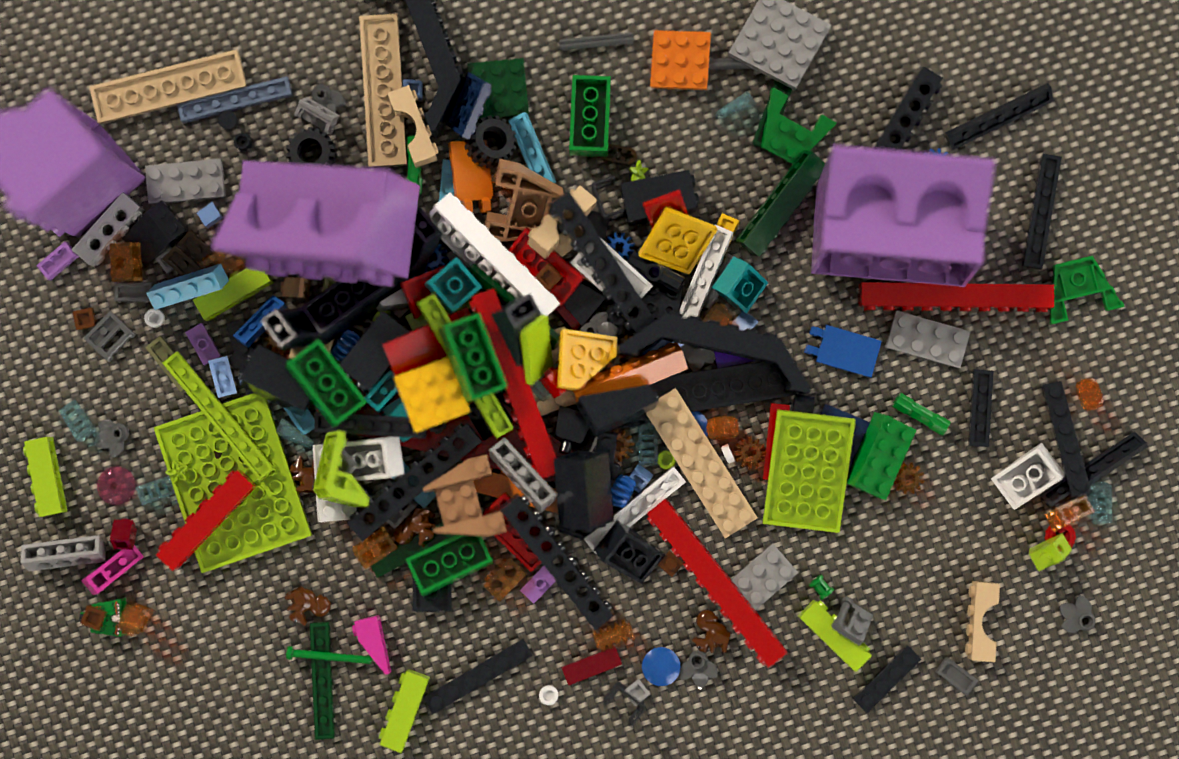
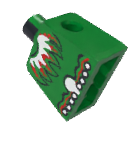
[79,598,126,637]

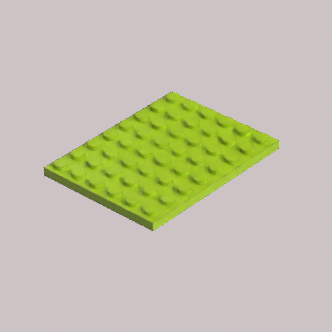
[153,393,312,573]

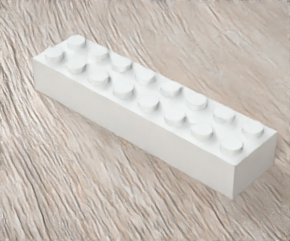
[428,193,560,316]

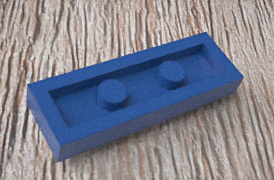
[233,295,288,348]

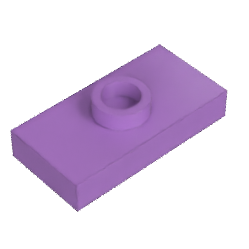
[36,241,79,281]
[185,323,221,366]
[520,566,556,604]

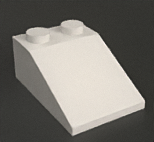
[991,443,1065,510]

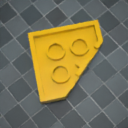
[558,329,617,390]

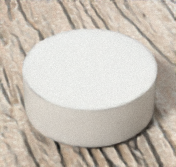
[144,308,165,328]
[721,444,736,464]
[539,685,559,705]

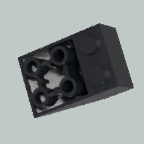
[491,293,540,367]

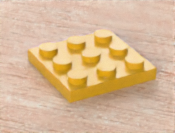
[638,207,717,275]
[394,357,470,433]

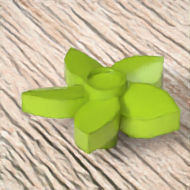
[629,160,649,181]
[165,461,188,484]

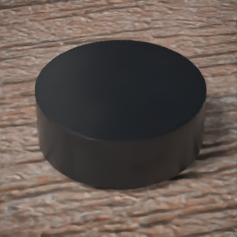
[218,111,238,131]

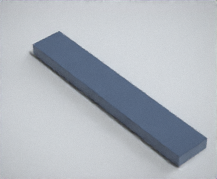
[177,77,293,123]

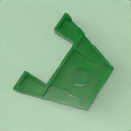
[761,87,837,165]
[1049,256,1125,325]

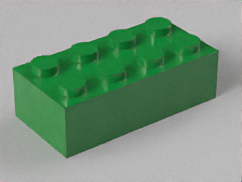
[569,75,611,157]
[438,313,508,402]
[285,339,367,428]
[846,412,917,501]
[405,535,493,597]

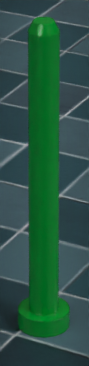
[286,646,373,664]

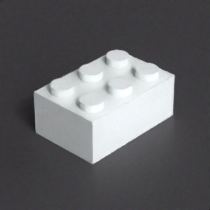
[341,436,404,481]

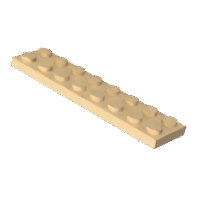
[359,14,407,168]
[89,49,247,124]
[646,388,757,538]

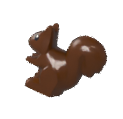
[290,456,315,493]
[394,508,436,548]
[284,586,331,626]
[692,610,731,654]

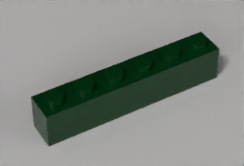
[735,150,826,257]

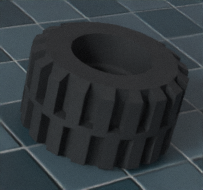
[464,116,517,168]
[286,127,337,166]

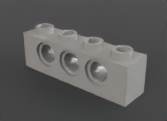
[71,192,144,267]
[489,437,556,513]
[21,535,106,571]

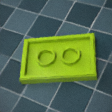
[520,314,553,385]

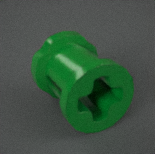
[809,574,834,600]

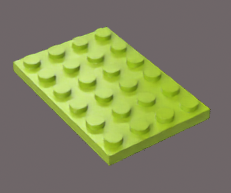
[762,409,855,533]

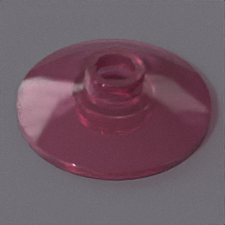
[97,466,136,505]

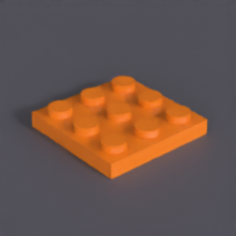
[650,30,711,90]

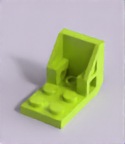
[313,431,369,508]

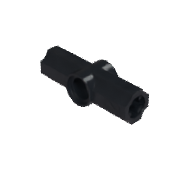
[628,251,685,293]

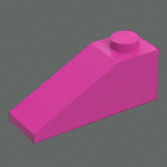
[81,545,144,595]
[352,615,391,675]

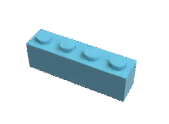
[146,264,229,310]

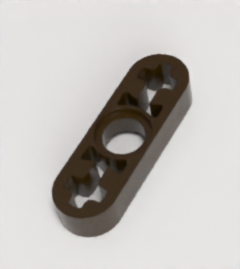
[586,143,637,166]

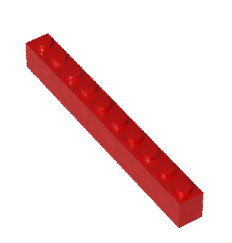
[859,282,1054,313]
[469,289,556,479]
[647,498,788,668]

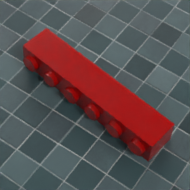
[156,470,257,571]

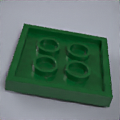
[467,58,529,120]

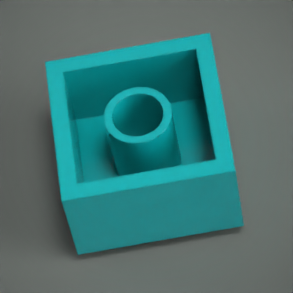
[712,256,769,314]
[424,257,482,314]

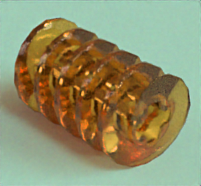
[592,619,635,652]

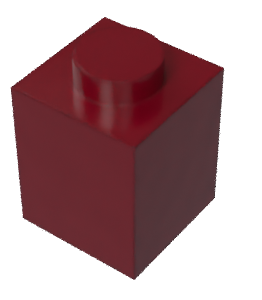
[109,518,137,550]

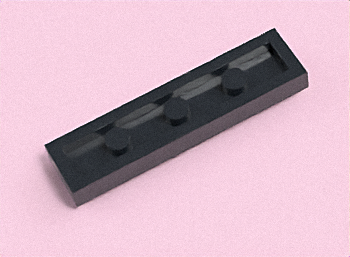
[968,369,994,447]
[852,645,922,713]

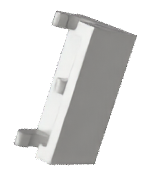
[294,97,340,135]

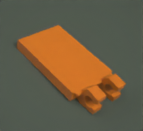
[448,140,493,213]

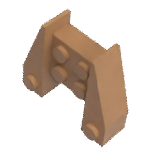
[484,159,563,242]
[423,455,506,537]

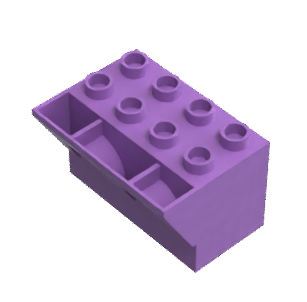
[0,89,146,238]
[811,145,995,287]
[212,161,420,287]

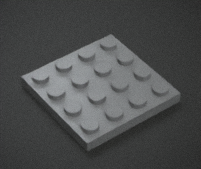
[728,0,831,90]

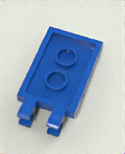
[804,325,882,378]

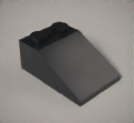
[122,200,189,268]
[594,520,665,584]

